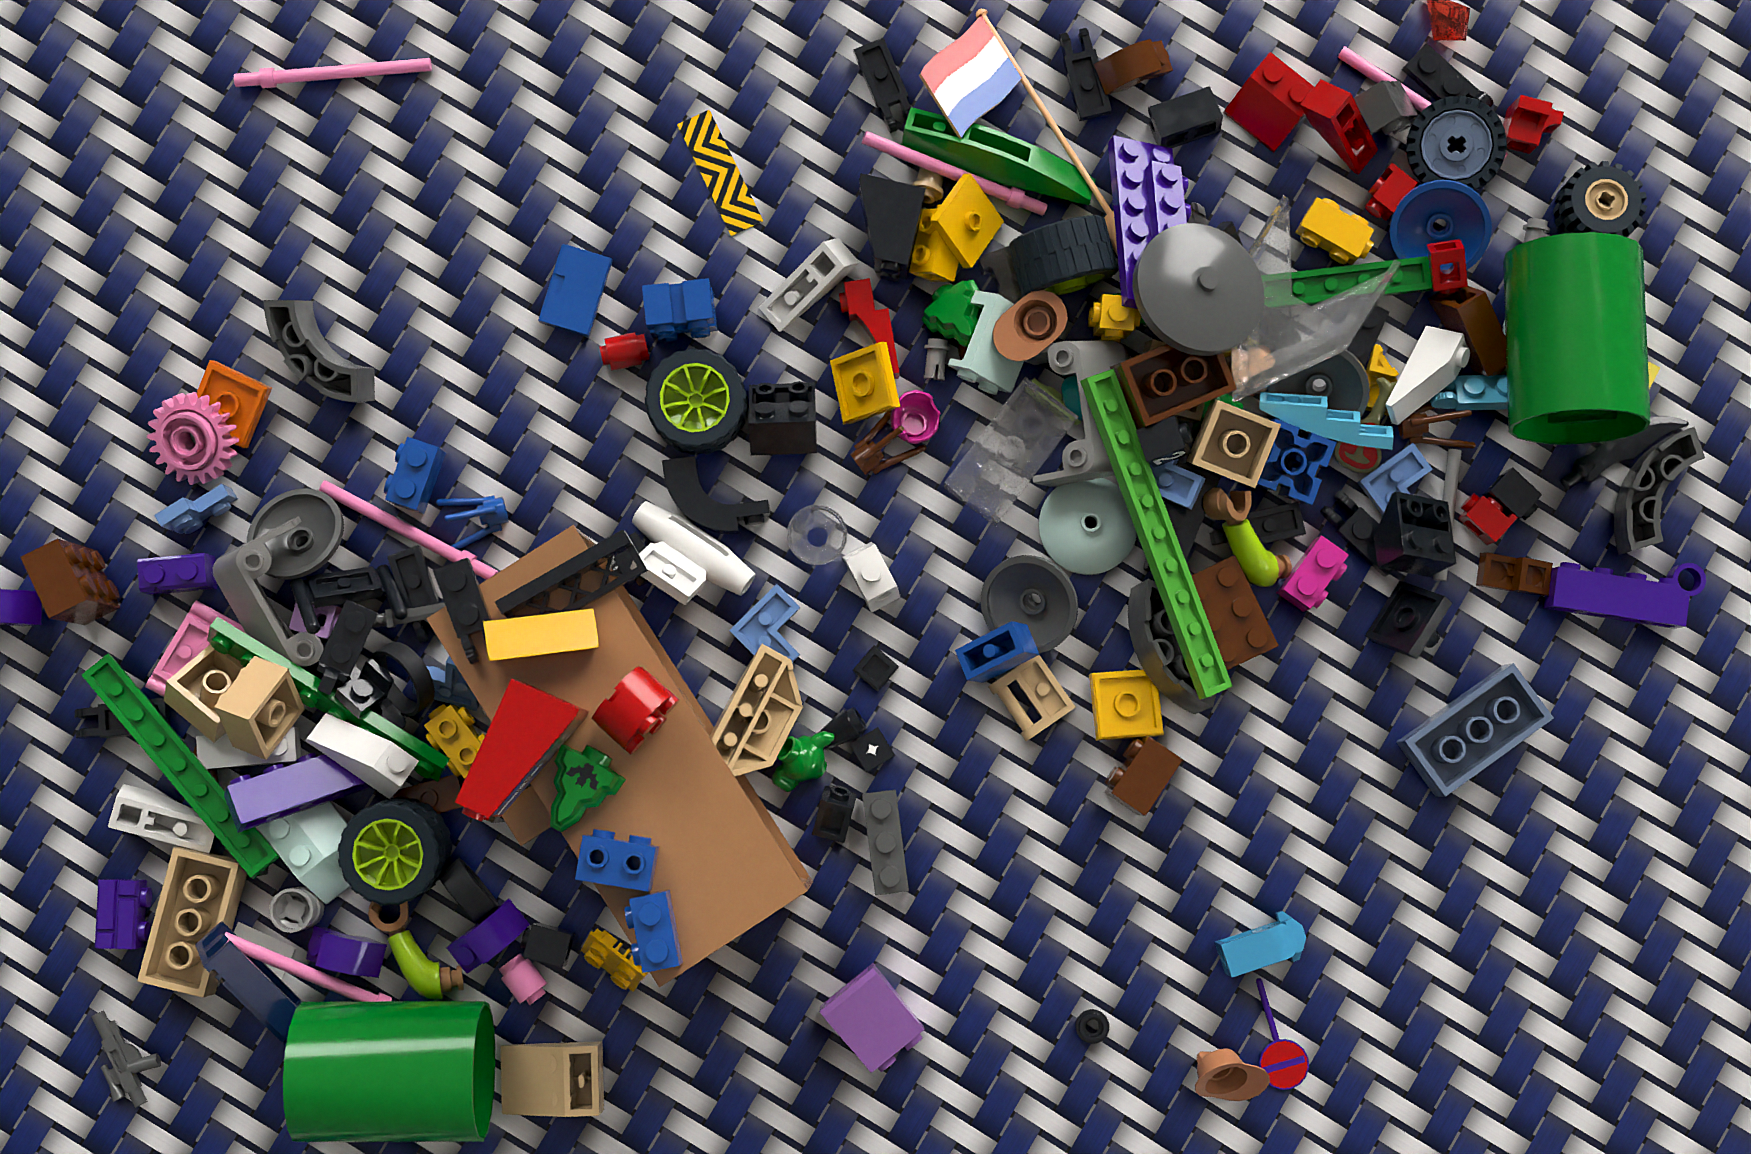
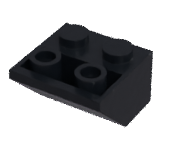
[748,381,817,456]
[1374,491,1457,577]

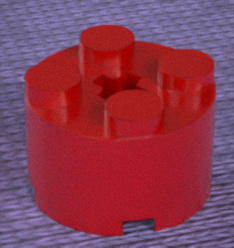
[592,666,679,755]

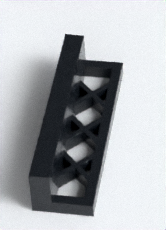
[495,529,648,618]

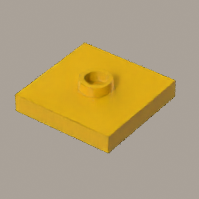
[930,174,1004,268]
[830,342,900,424]
[1089,669,1164,741]

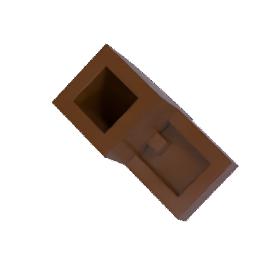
[1094,39,1173,95]

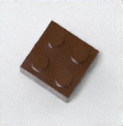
[1104,736,1183,816]

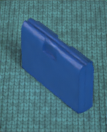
[538,244,613,338]

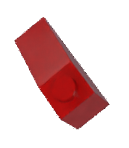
[1300,79,1378,174]

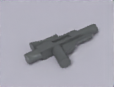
[91,1010,161,1108]

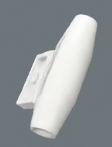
[630,501,756,605]

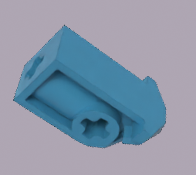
[1215,911,1306,977]

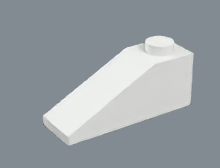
[758,238,859,332]
[1386,326,1470,425]
[305,713,419,799]
[196,727,301,769]
[108,784,215,853]

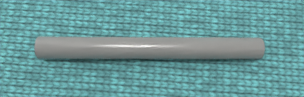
[1433,449,1462,581]

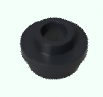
[1075,1009,1109,1044]

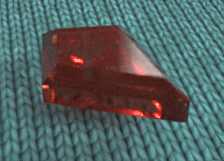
[1427,0,1470,41]

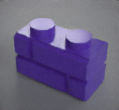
[137,553,218,595]
[95,879,152,949]

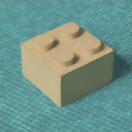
[1187,399,1281,488]
[164,644,244,743]
[214,656,305,760]

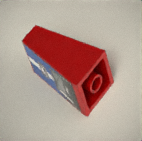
[455,679,589,821]

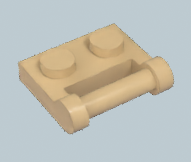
[988,655,1076,741]

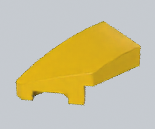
[1365,344,1399,416]

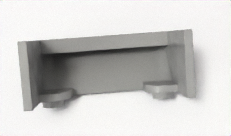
[1025,340,1140,487]
[213,516,326,668]

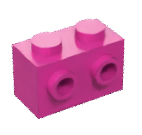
[1276,535,1349,612]

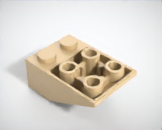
[500,1041,604,1117]

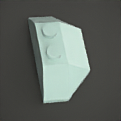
[257,801,350,904]

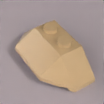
[709,644,803,776]

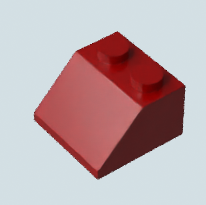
[1223,52,1314,153]

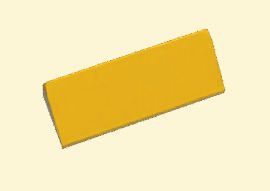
[483,608,599,661]

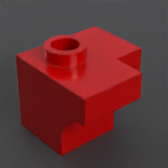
[1503,95,1564,154]

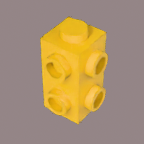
[1295,197,1375,265]
[909,204,959,282]
[1088,294,1141,343]
[424,704,485,779]

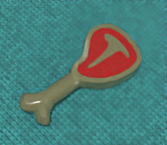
[1333,377,1397,473]

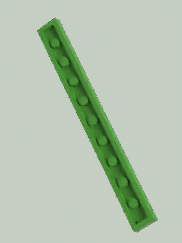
[1080,368,1233,699]

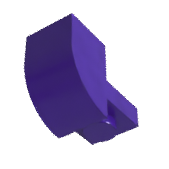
[0,589,42,626]
[446,898,530,974]
[306,926,387,978]

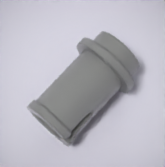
[1523,218,1550,243]
[924,338,950,381]

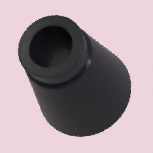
[817,707,867,751]

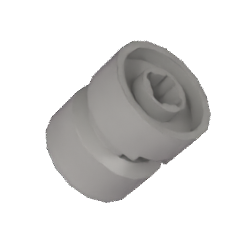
[269,886,325,933]

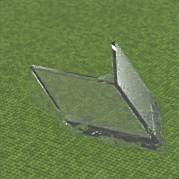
[1231,196,1400,403]

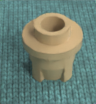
[912,167,944,203]

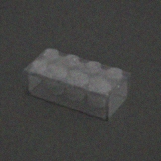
[943,377,1078,527]

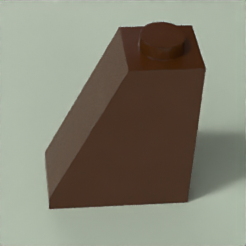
[1428,286,1506,377]

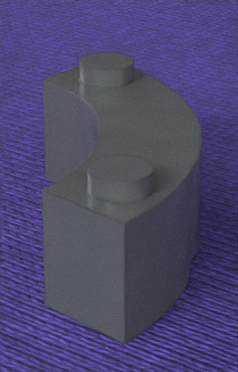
[263,300,375,402]
[1614,426,1705,555]
[1128,579,1216,714]

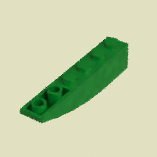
[901,107,1095,205]

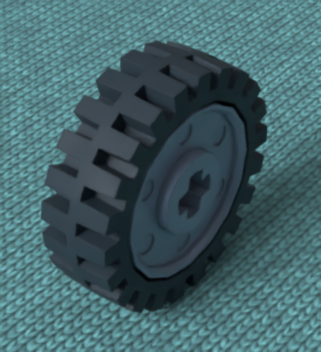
[1406,96,1507,191]

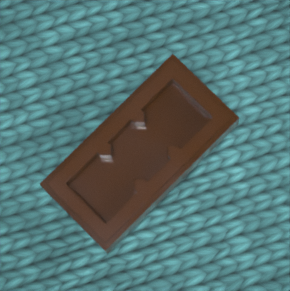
[393,775,463,814]

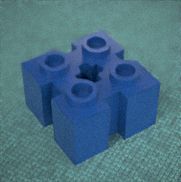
[642,278,717,342]
[1256,418,1337,505]

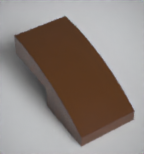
[1476,552,1553,596]

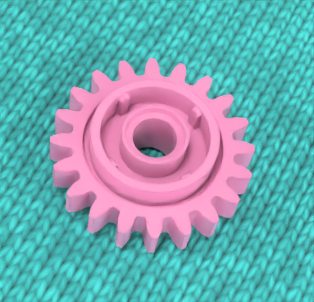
[147,392,239,485]

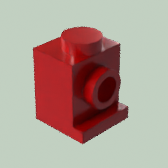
[1365,163,1418,220]
[1427,239,1468,294]
[1458,493,1518,545]

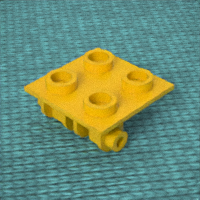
[581,928,648,992]

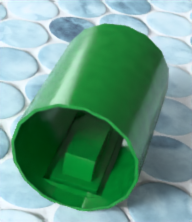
[1503,232,1651,445]
[283,1001,496,1142]

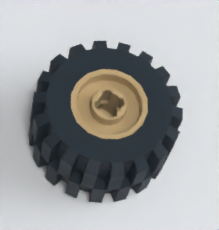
[1553,161,1647,238]

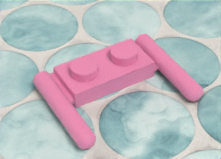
[145,600,246,697]

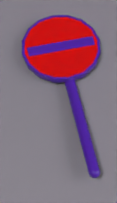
[1256,978,1309,1090]

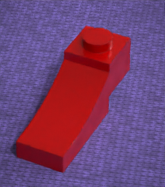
[839,278,899,379]

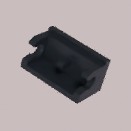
[1148,86,1223,148]

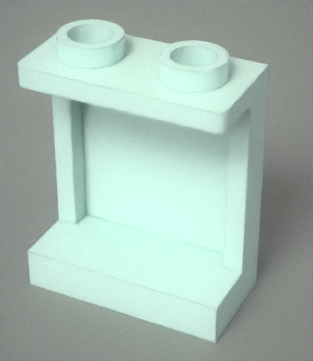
[948,290,1024,395]

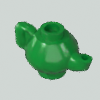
[771,731,834,792]

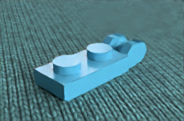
[1430,375,1508,411]

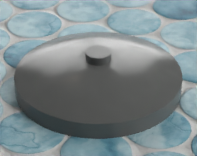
[1132,223,1264,356]

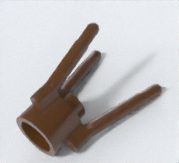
[1398,402,1476,449]
[850,410,927,475]

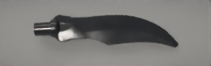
[1561,416,1689,490]

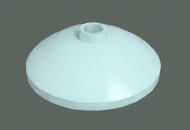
[1039,478,1137,575]

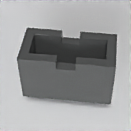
[1354,81,1418,135]

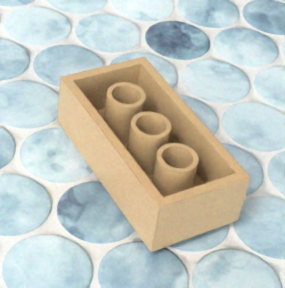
[137,847,247,998]

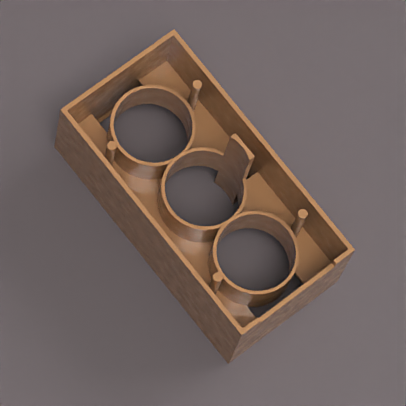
[426,525,813,988]

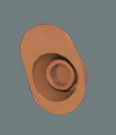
[993,290,1068,361]
[1195,1048,1270,1101]

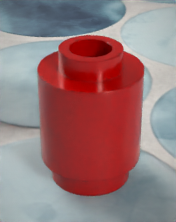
[599,332,649,371]

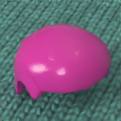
[890,389,941,444]

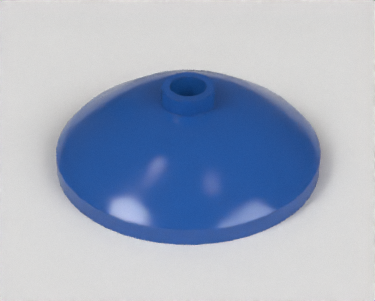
[1390,180,1492,270]

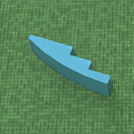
[1259,392,1393,450]

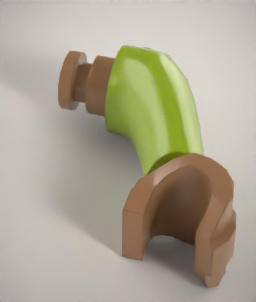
[1203,488,1292,587]
[368,901,464,1000]

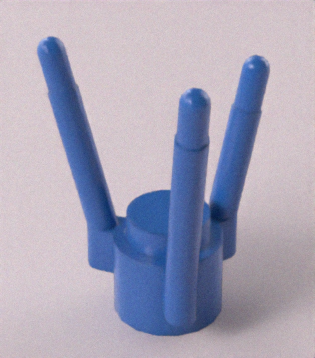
[436,495,509,557]

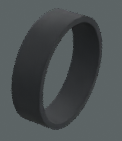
[370,642,435,717]

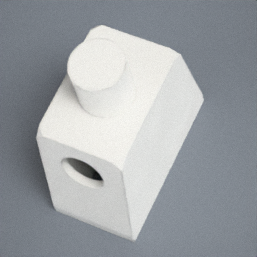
[842,542,900,613]

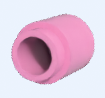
[499,953,547,1005]

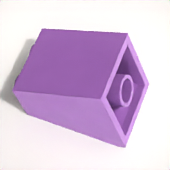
[819,963,924,1073]

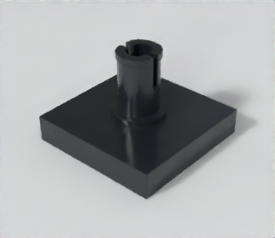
[1365,581,1452,659]

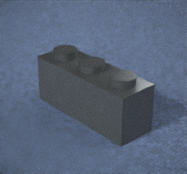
[862,790,909,896]

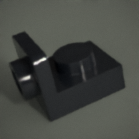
[334,658,394,719]
[812,786,857,843]

